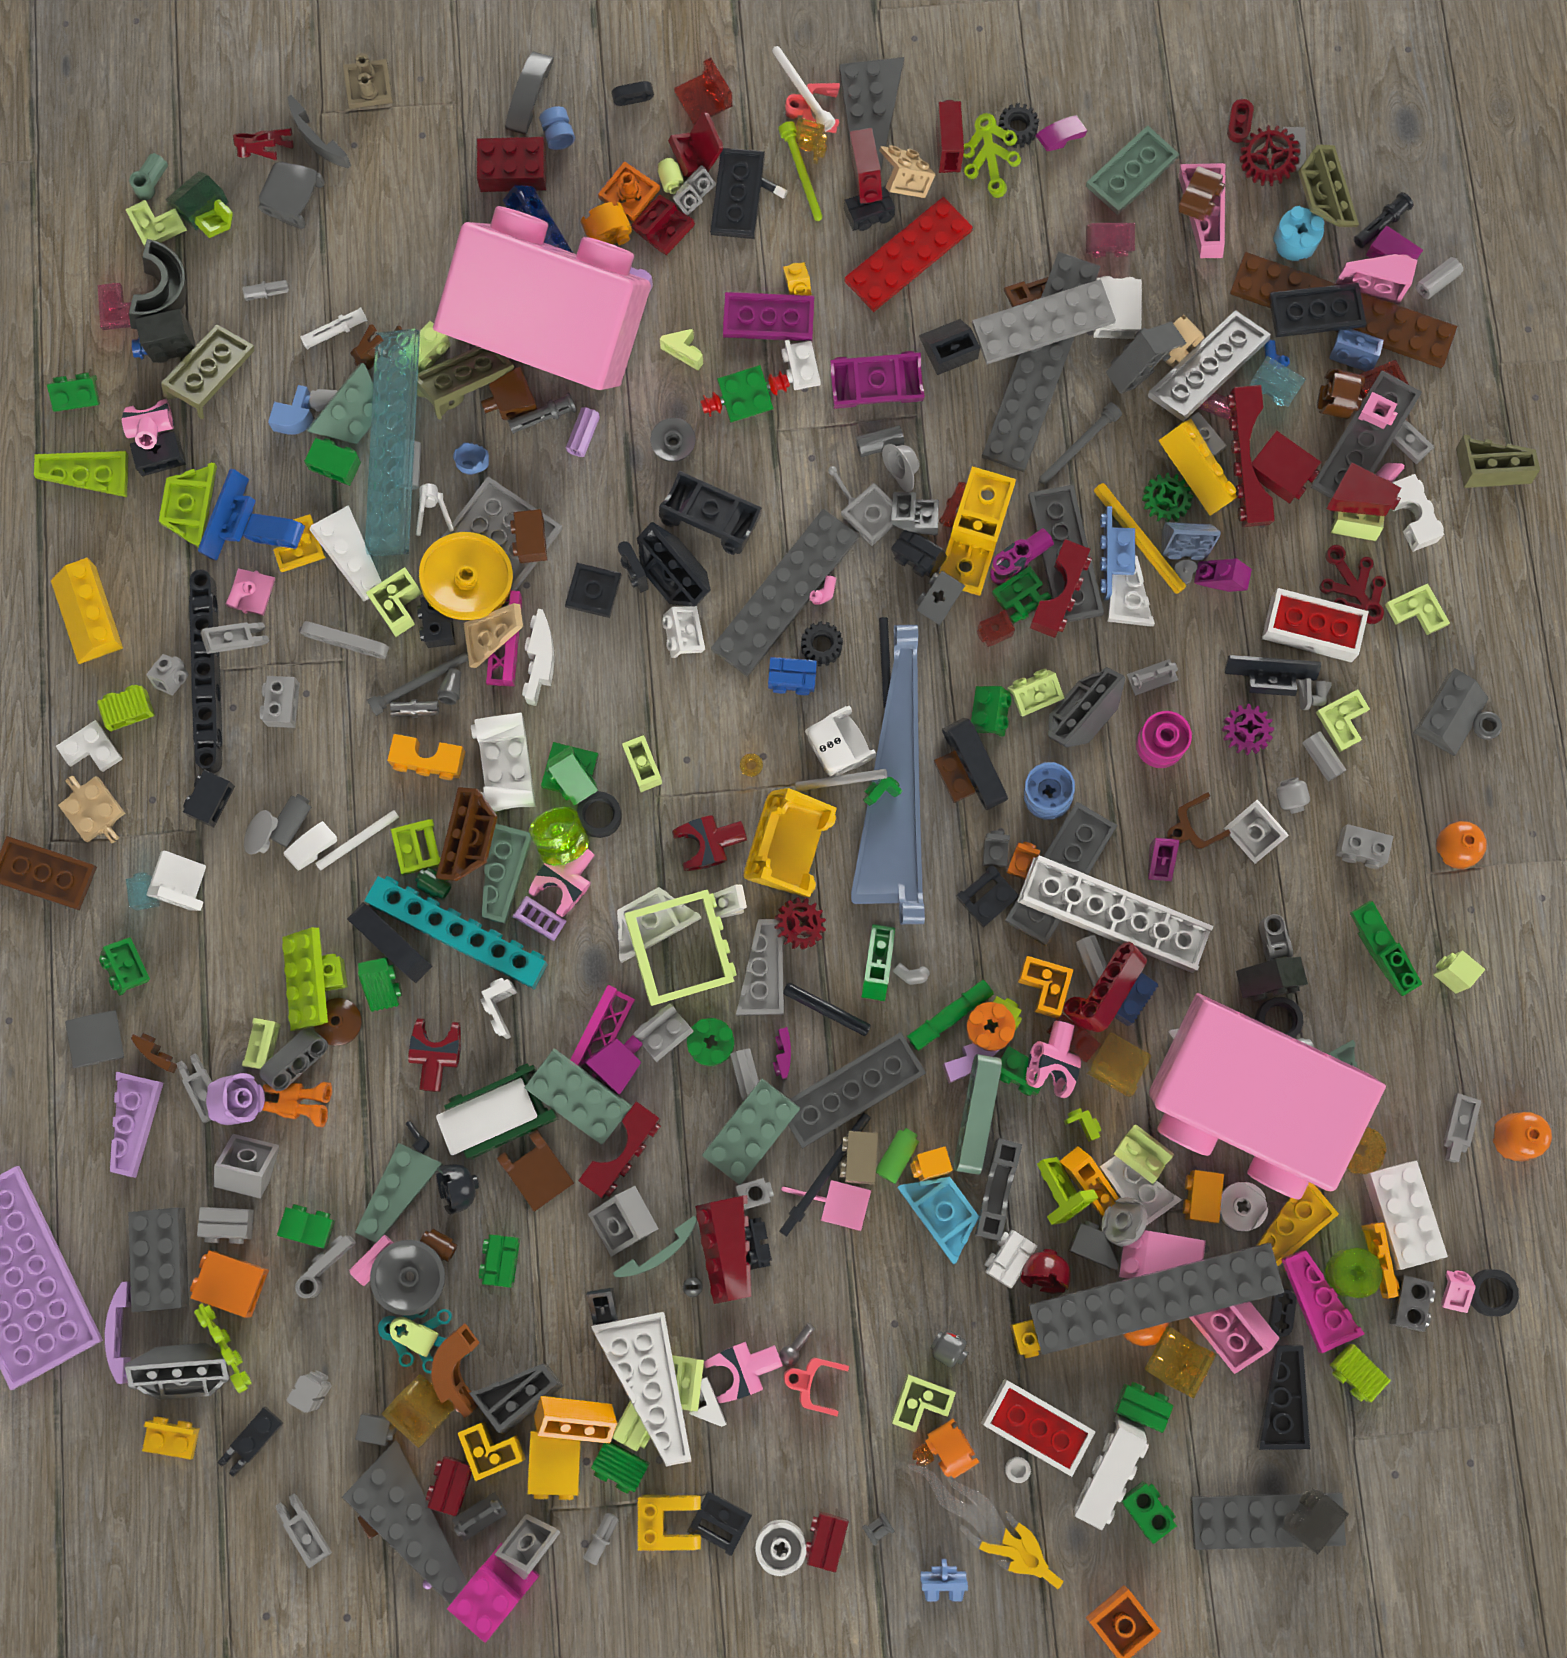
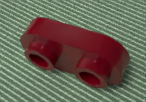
[1227,99,1254,143]

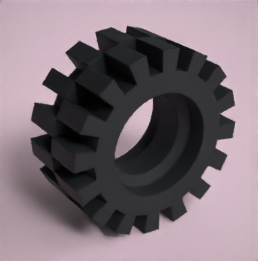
[998,103,1039,148]
[801,621,843,667]

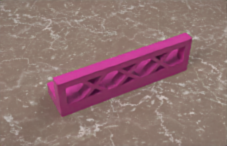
[486,591,522,687]
[570,985,635,1079]

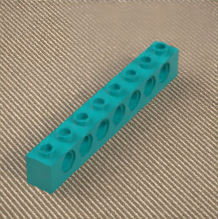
[364,876,548,990]

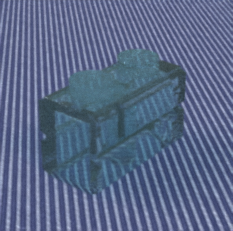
[1250,356,1306,407]

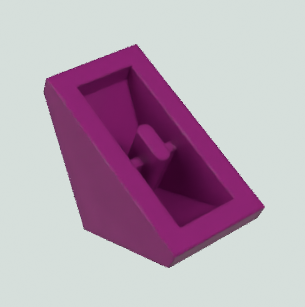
[1148,838,1179,882]

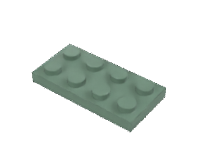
[1086,126,1180,215]
[524,1049,632,1145]
[702,1078,800,1185]

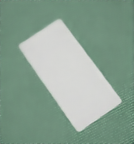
[436,1078,537,1155]

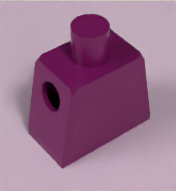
[583,1035,643,1095]

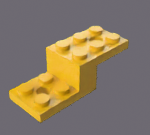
[939,466,1016,596]

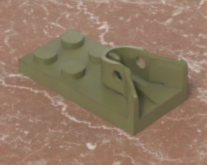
[161,324,255,419]
[412,347,514,420]

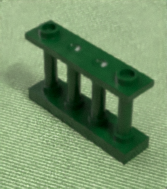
[444,1063,559,1160]

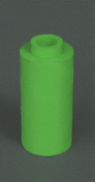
[876,1128,919,1184]

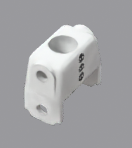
[805,706,876,777]

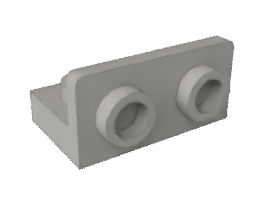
[634,1003,694,1062]

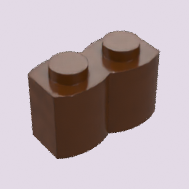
[1179,166,1225,221]

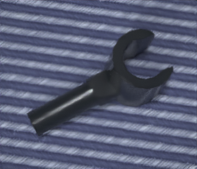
[406,1121,430,1154]

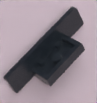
[1224,655,1321,696]

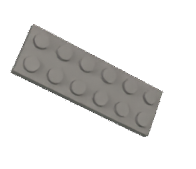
[972,279,1116,365]
[1148,310,1271,422]

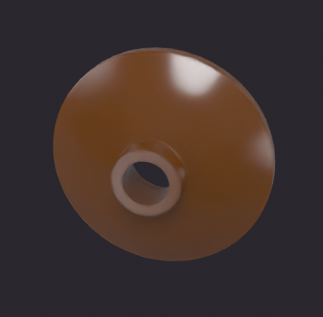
[314,998,362,1046]

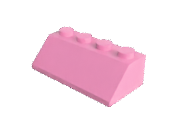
[1189,1302,1280,1374]

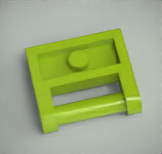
[391,819,441,875]

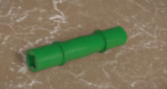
[907,979,994,1051]

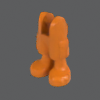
[262,1082,332,1127]

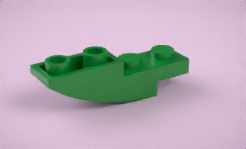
[1350,901,1422,996]

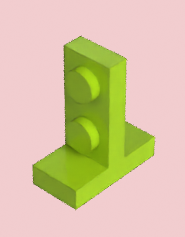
[1037,1157,1098,1225]

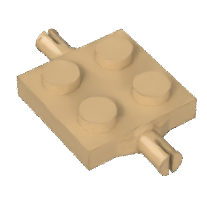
[58,776,125,843]

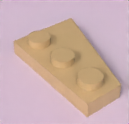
[464,603,523,668]

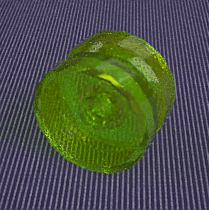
[529,806,589,866]

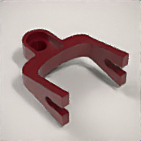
[233,127,294,160]

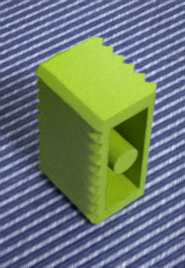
[97,685,155,731]
[1329,1344,1391,1402]

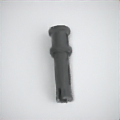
[507,392,577,434]

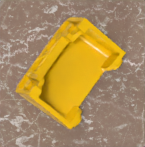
[744,788,837,897]

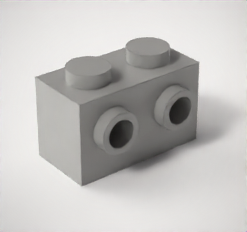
[260,676,300,728]
[1336,824,1393,869]

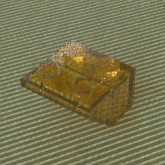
[382,1374,455,1448]

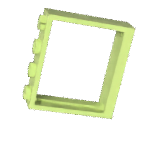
[624,889,737,1006]

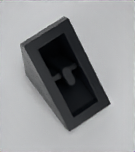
[586,1288,618,1326]

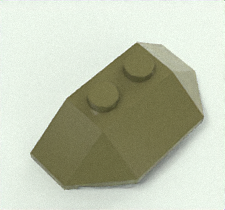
[1298,145,1359,227]

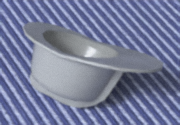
[882,444,920,492]

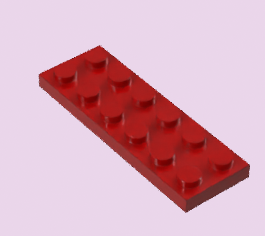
[844,196,973,312]

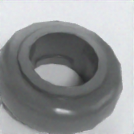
[1473,711,1502,740]

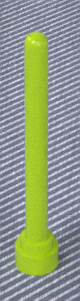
[778,121,823,221]

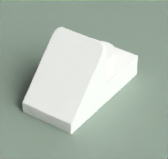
[713,885,747,918]
[689,1376,727,1427]

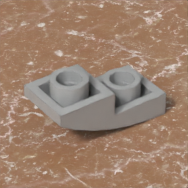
[672,166,716,215]

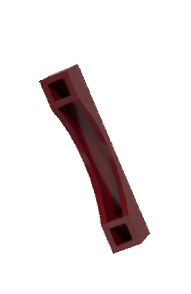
[1227,385,1275,527]

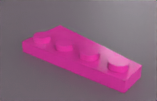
[1281,1250,1365,1353]

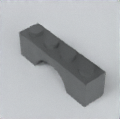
[974,1138,1022,1241]

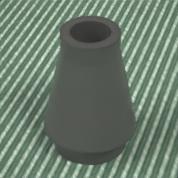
[437,668,461,705]

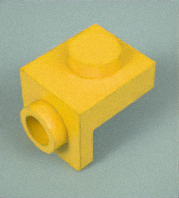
[783,262,812,296]

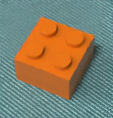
[1085,1585,1162,1658]

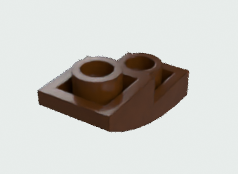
[131,1033,177,1073]

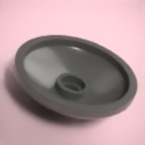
[370,1240,445,1316]

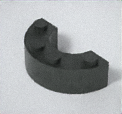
[129,239,186,329]

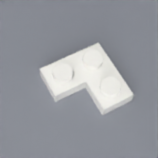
[56,720,122,772]

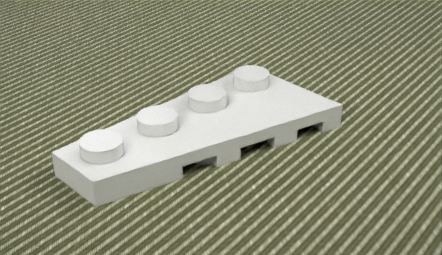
[310,505,381,601]

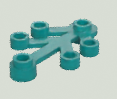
[378,1308,471,1374]

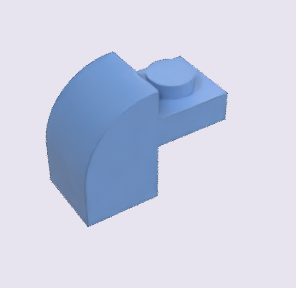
[268,385,314,435]

